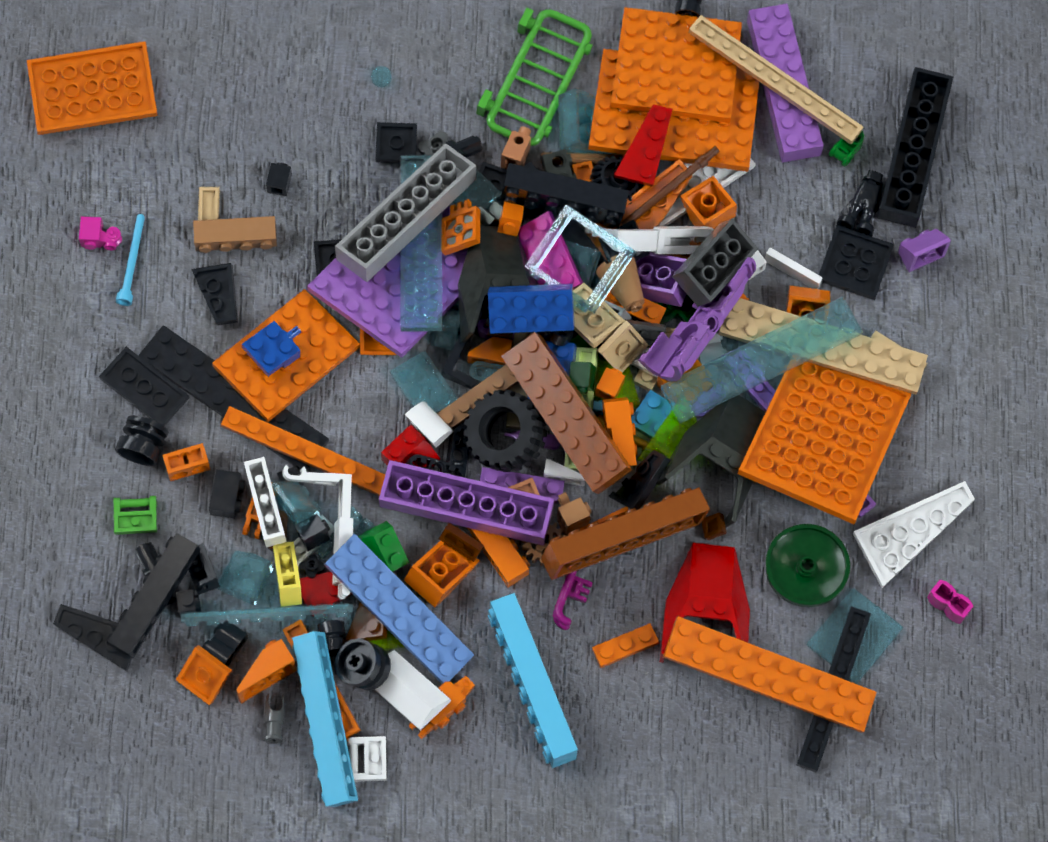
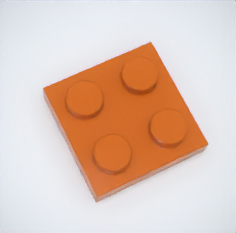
[176,645,232,705]

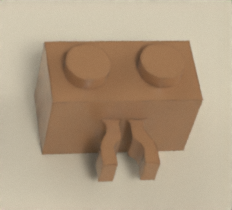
[557,492,592,536]

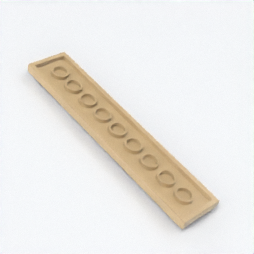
[719,298,928,395]

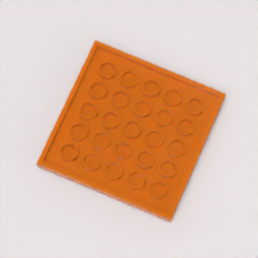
[611,7,742,123]

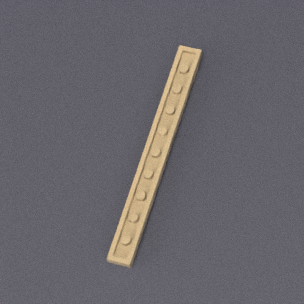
[688,15,863,144]

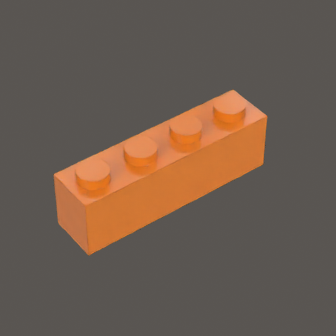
[466,527,530,588]

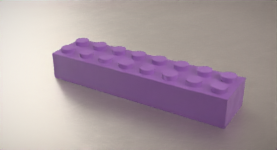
[747,4,823,163]
[379,460,554,546]

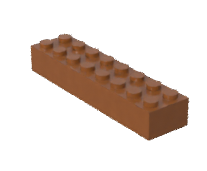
[501,332,632,494]
[541,488,710,580]

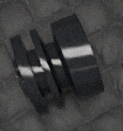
[115,415,169,466]

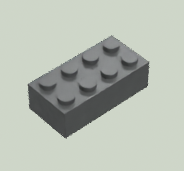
[672,218,758,307]

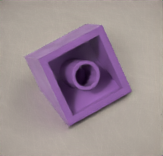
[898,229,951,272]

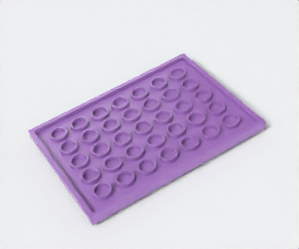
[307,206,468,358]

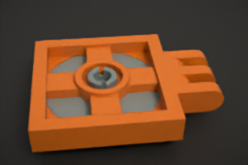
[441,199,480,256]

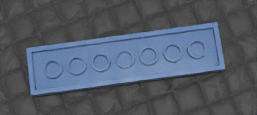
[324,534,474,684]

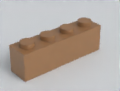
[193,216,277,253]

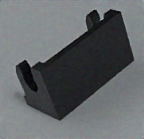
[188,543,220,595]

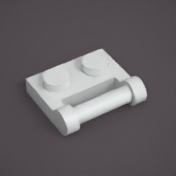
[347,736,387,782]

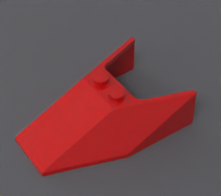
[659,542,750,663]

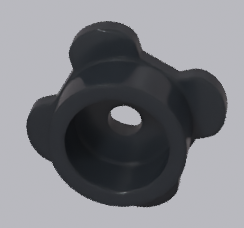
[300,554,325,578]

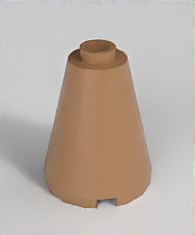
[596,253,645,313]

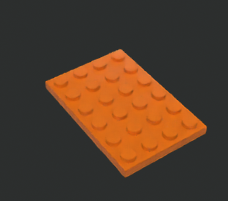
[27,41,158,135]
[212,289,360,422]

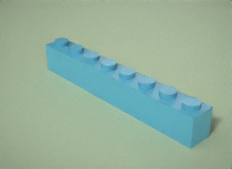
[292,631,358,807]

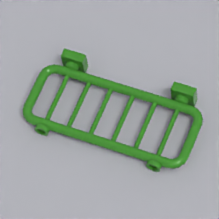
[476,8,593,146]

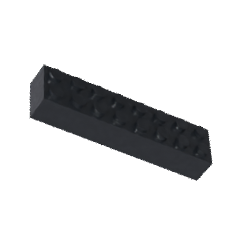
[877,67,954,228]

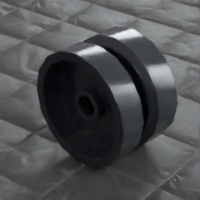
[335,638,391,691]

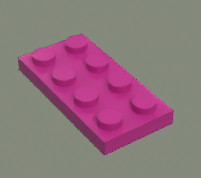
[518,211,583,290]

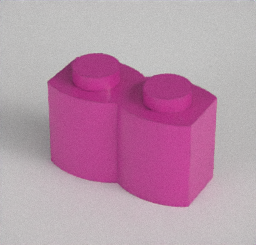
[927,580,973,624]

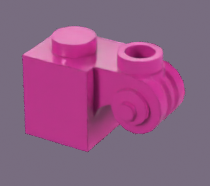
[79,217,122,251]

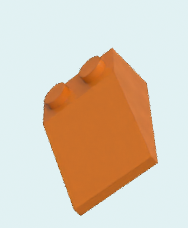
[404,541,480,608]
[236,639,297,704]

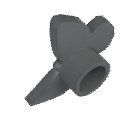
[418,131,450,162]

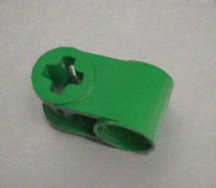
[828,131,864,167]

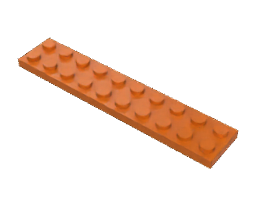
[663,616,877,733]

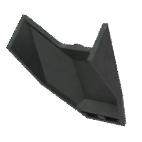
[458,225,550,343]
[656,391,766,527]

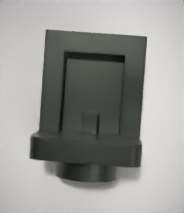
[479,201,503,226]

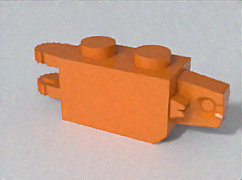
[409,676,475,739]

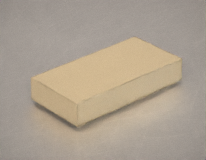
[198,187,220,220]

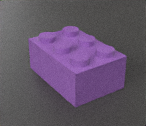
[636,252,687,307]

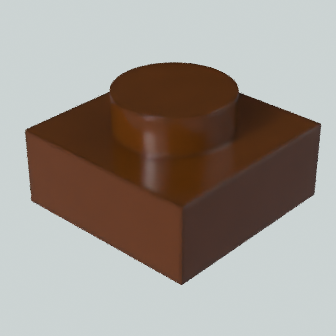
[702,512,727,540]

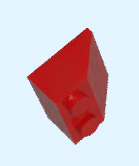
[381,424,440,469]

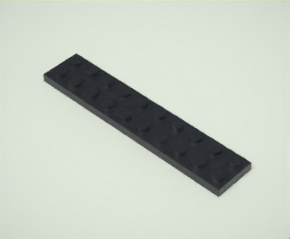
[138,325,329,470]

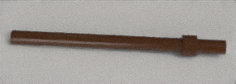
[621,146,720,225]

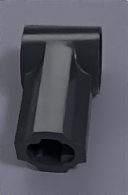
[443,136,483,158]

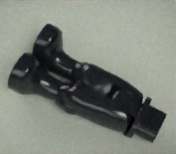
[836,170,883,237]

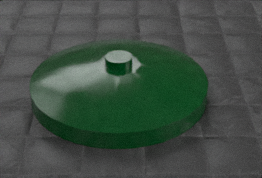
[765,524,850,607]

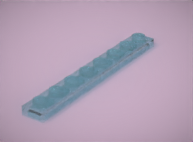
[181,603,353,626]

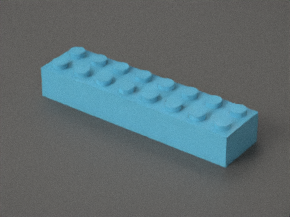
[488,593,578,768]

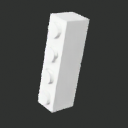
[244,457,286,547]

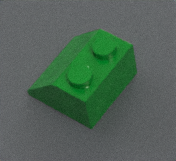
[357,521,409,572]

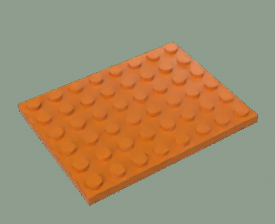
[588,49,759,172]
[737,357,911,524]

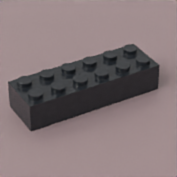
[500,163,629,228]

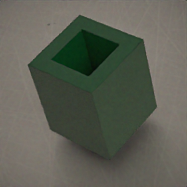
[569,361,596,394]

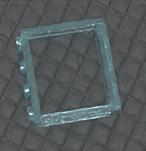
[524,205,636,314]

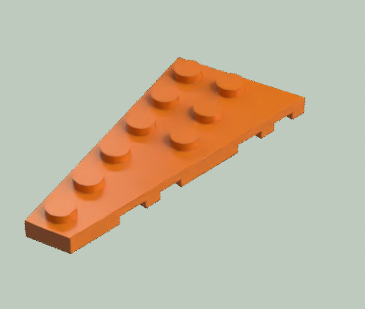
[586,159,692,263]

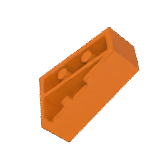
[602,397,637,466]

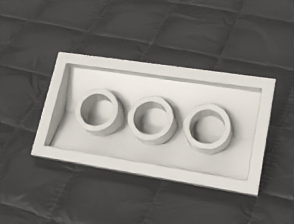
[374,650,451,730]

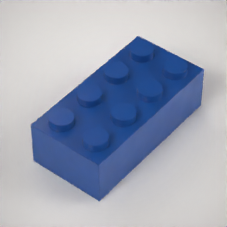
[488,284,575,334]

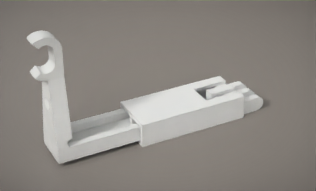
[585,224,714,254]
[282,465,353,600]

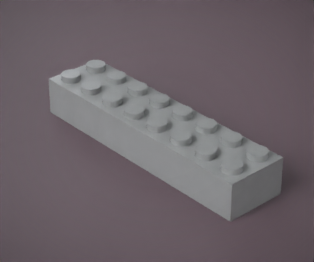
[335,143,476,282]

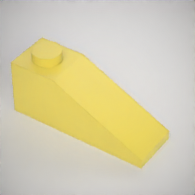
[273,541,302,607]

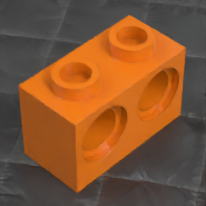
[162,443,211,482]

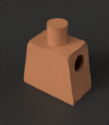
[501,126,531,169]

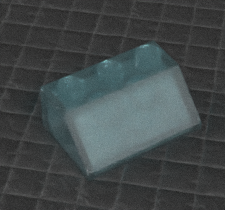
[558,88,605,153]

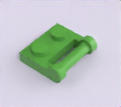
[114,496,157,535]

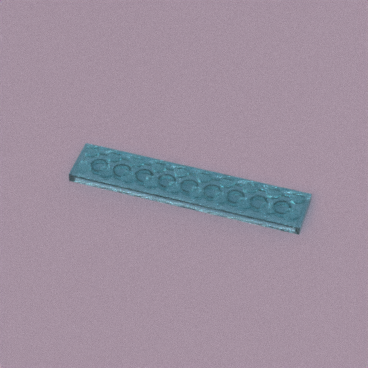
[400,155,442,332]
[661,297,863,423]

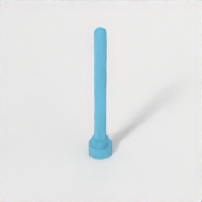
[116,214,145,306]

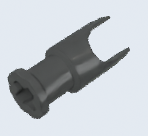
[264,693,285,744]

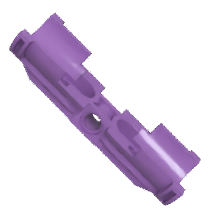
[639,257,756,381]

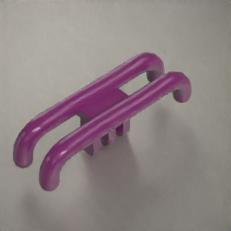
[553,571,593,630]

